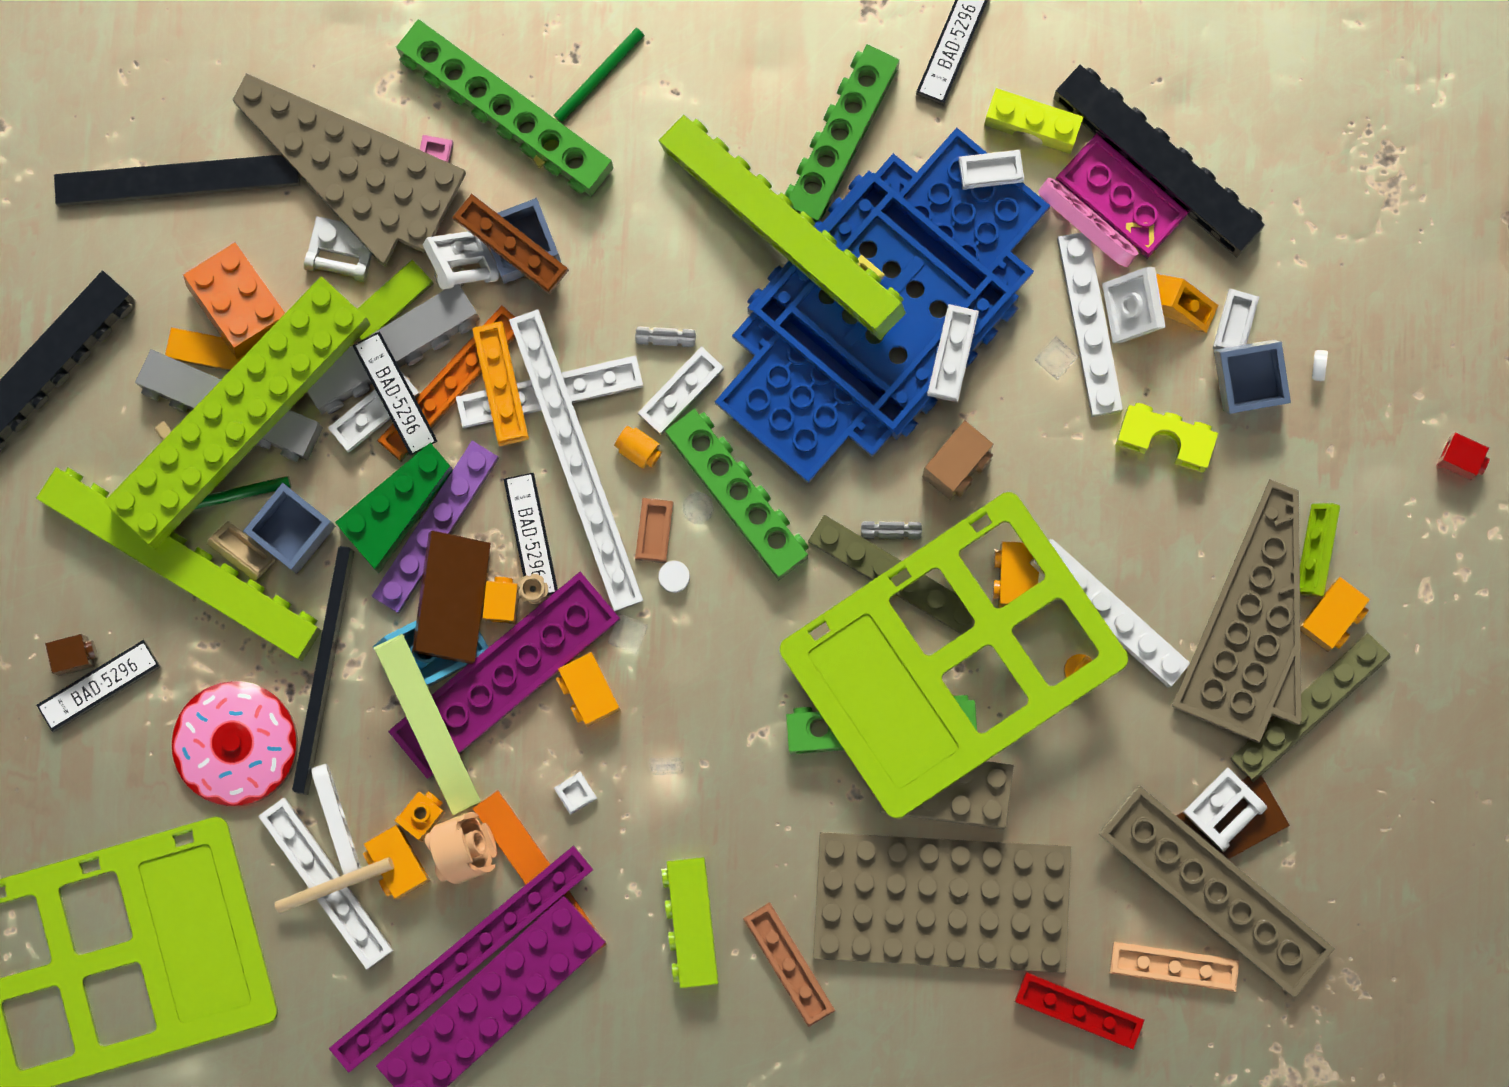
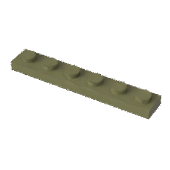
[808,515,975,635]
[1231,633,1390,782]

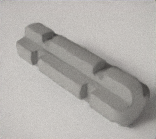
[635,326,696,347]
[861,521,922,539]

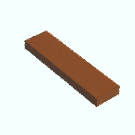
[452,194,569,294]

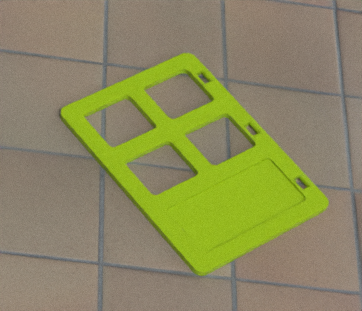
[780,492,1128,818]
[0,817,278,1087]

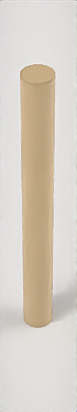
[275,857,394,914]

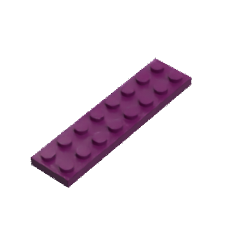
[388,571,621,780]
[376,895,606,1087]

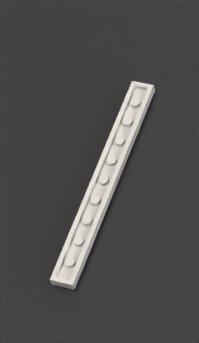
[509,309,644,612]

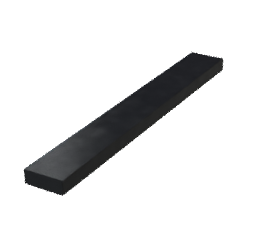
[54,155,300,206]
[292,546,355,795]

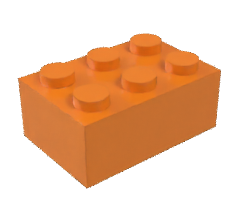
[183,242,285,359]

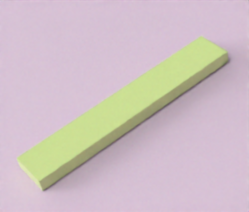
[374,634,481,815]

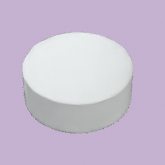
[1312,350,1328,381]
[659,561,690,593]

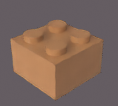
[922,420,994,501]

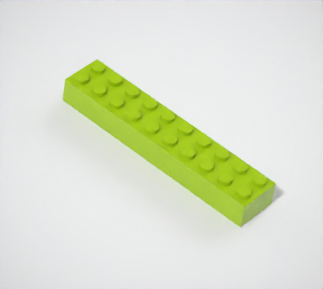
[104,276,371,549]

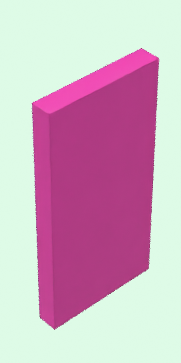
[1055,133,1189,259]

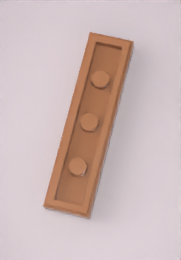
[743,902,835,1027]

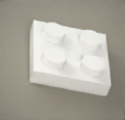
[1102,267,1166,343]

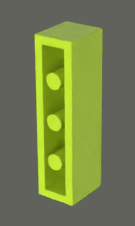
[661,857,719,988]

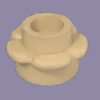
[518,574,548,605]

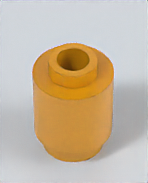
[614,426,662,469]

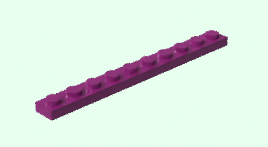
[329,845,594,1073]

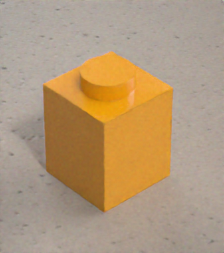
[483,577,520,624]

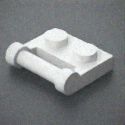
[304,216,372,282]
[422,232,499,289]
[1183,767,1267,853]

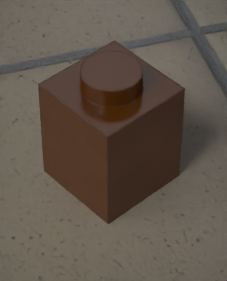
[45,634,97,676]

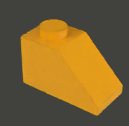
[1156,274,1219,333]

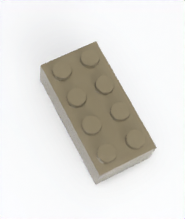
[879,761,1014,830]

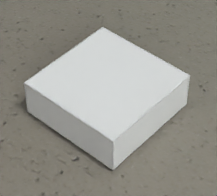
[554,771,597,815]

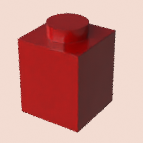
[1437,432,1490,480]

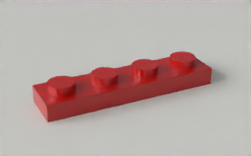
[1014,972,1145,1050]

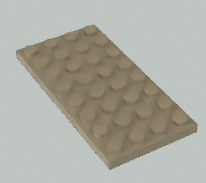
[813,832,1071,973]

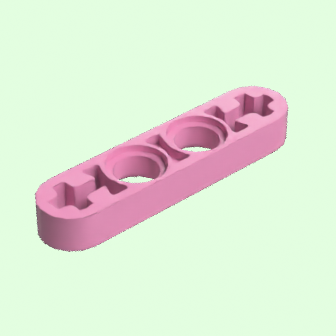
[1038,178,1138,267]

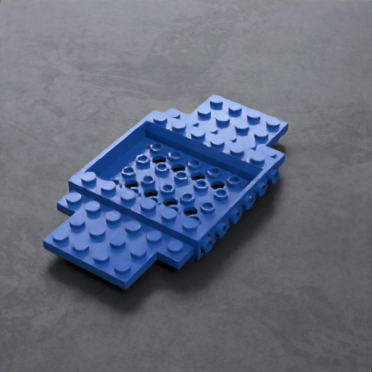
[715,127,1050,483]

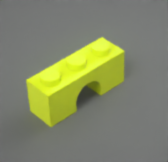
[984,88,1083,154]
[1115,403,1218,473]

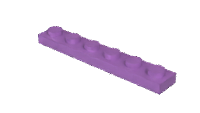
[372,440,499,614]

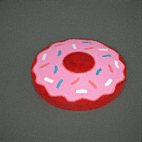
[172,681,298,806]

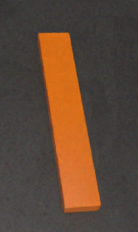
[377,305,515,462]
[472,791,607,952]

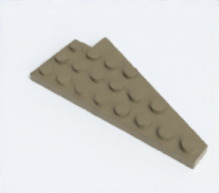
[233,73,466,266]
[1172,479,1302,744]

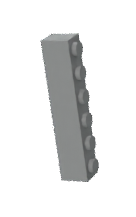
[307,284,480,414]
[135,349,323,462]

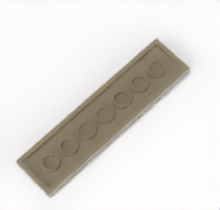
[1099,786,1335,997]

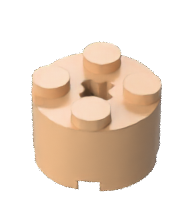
[425,812,497,884]

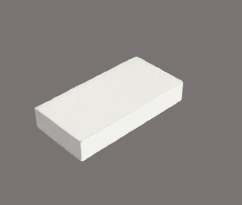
[958,150,1024,189]
[1212,289,1259,350]

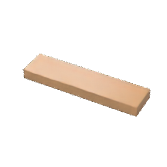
[1109,942,1240,992]

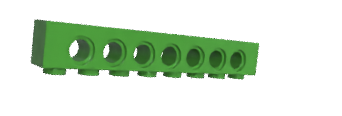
[396,19,614,197]

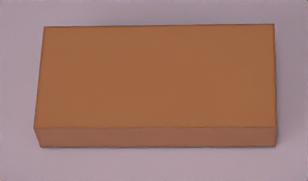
[635,498,674,563]

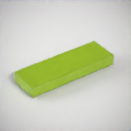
[357,260,434,340]
[1300,503,1340,597]

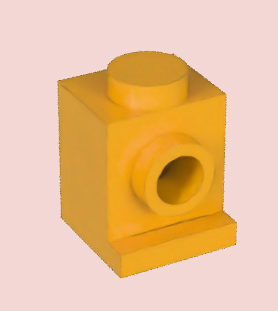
[394,791,445,841]

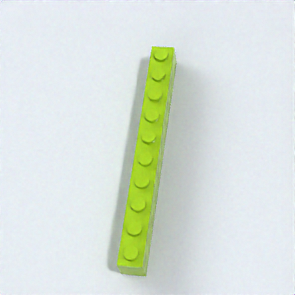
[658,115,906,340]
[36,467,322,662]

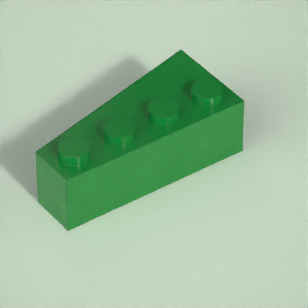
[335,442,453,573]

